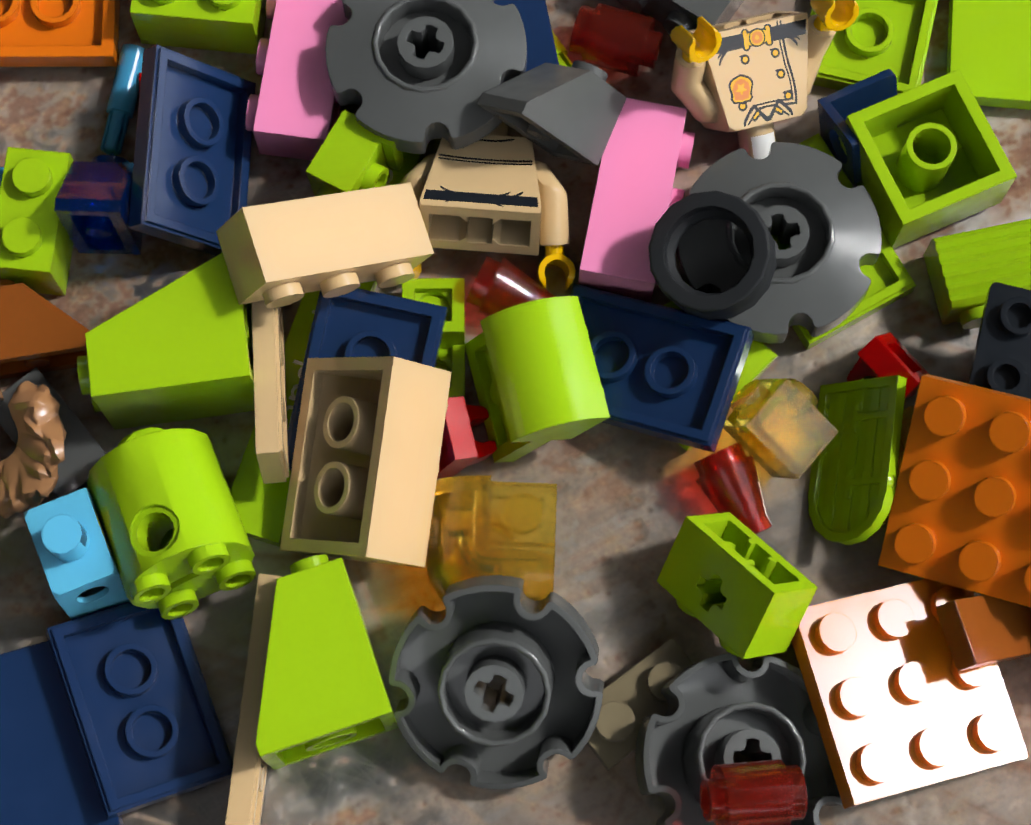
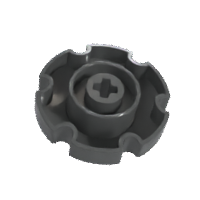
[325,0,527,154]
[676,142,882,344]
[389,575,604,789]
[635,653,842,825]

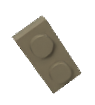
[587,637,693,771]

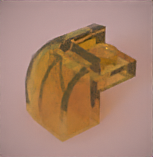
[426,475,557,603]

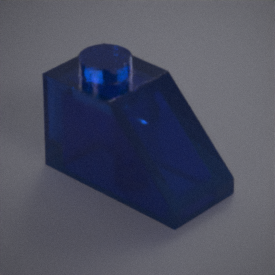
[54,155,142,255]

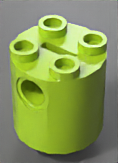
[87,427,256,619]

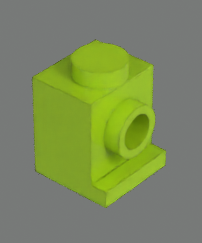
[305,110,405,196]

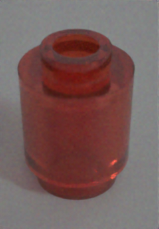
[569,3,663,77]
[700,759,808,825]

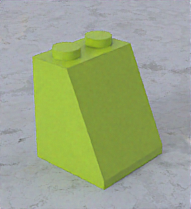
[77,252,255,430]
[255,554,398,770]

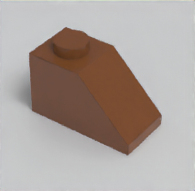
[0,279,90,380]

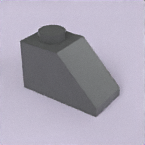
[477,60,627,166]

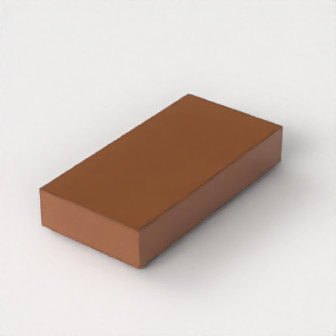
[936,595,1031,671]

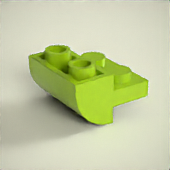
[465,296,610,463]

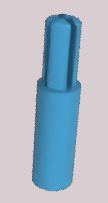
[100,44,145,156]

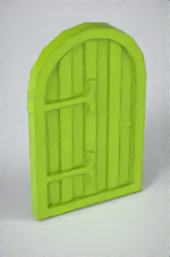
[808,375,907,545]

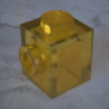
[723,378,839,479]

